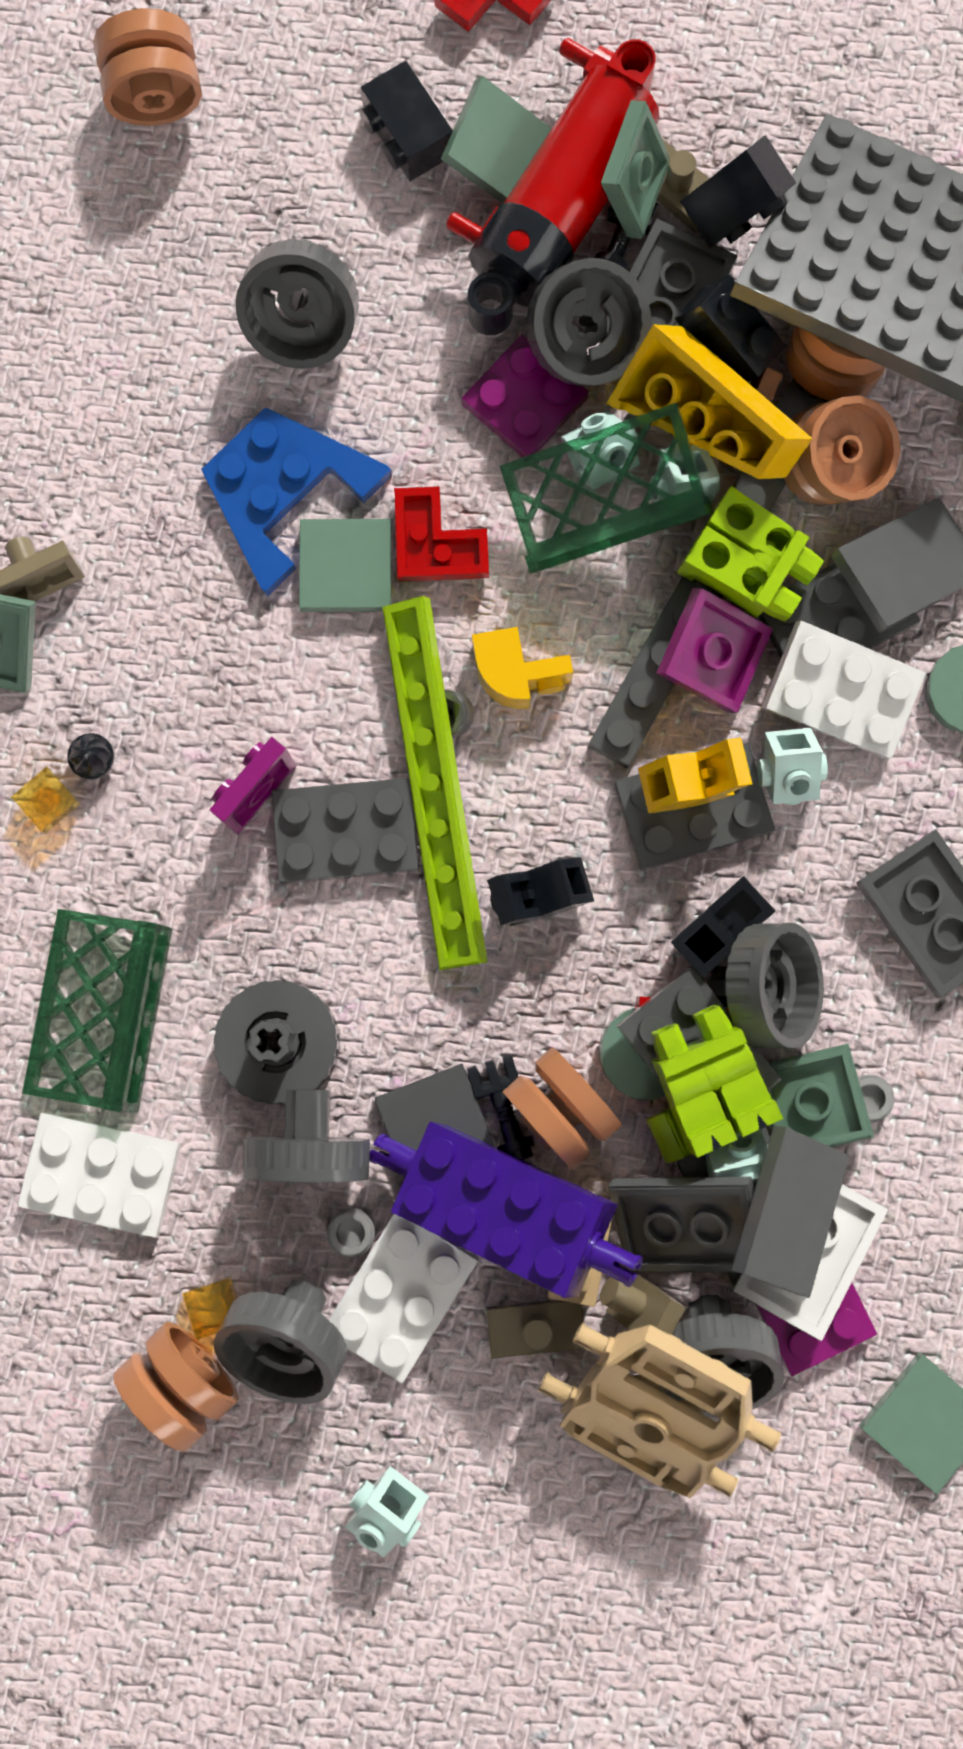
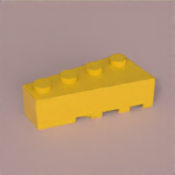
[606,324,813,479]

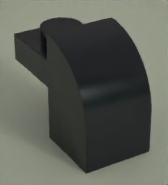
[487,857,594,927]
[671,876,776,978]

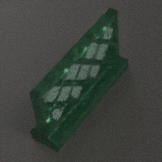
[500,403,713,574]
[22,909,173,1113]

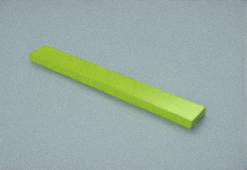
[382,596,488,971]

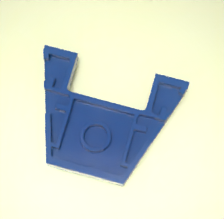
[201,407,392,597]

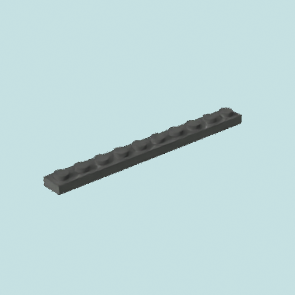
[588,377,829,769]

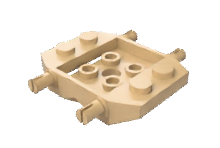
[537,1323,781,1499]

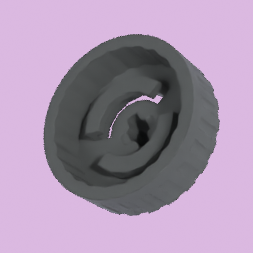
[235,239,359,369]
[526,258,651,386]
[707,923,824,1048]
[214,980,340,1104]
[242,1089,370,1182]
[213,1280,347,1404]
[658,1295,784,1417]

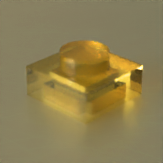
[11,766,81,834]
[182,1276,237,1340]

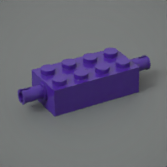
[370,1121,643,1298]

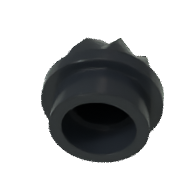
[67,733,115,780]

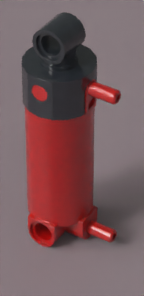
[446,38,660,336]

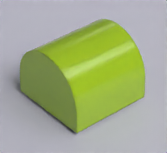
[646,1107,691,1164]

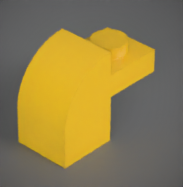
[472,627,573,709]
[638,738,752,813]

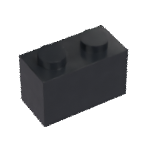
[359,60,453,182]
[680,135,796,248]
[674,275,786,381]

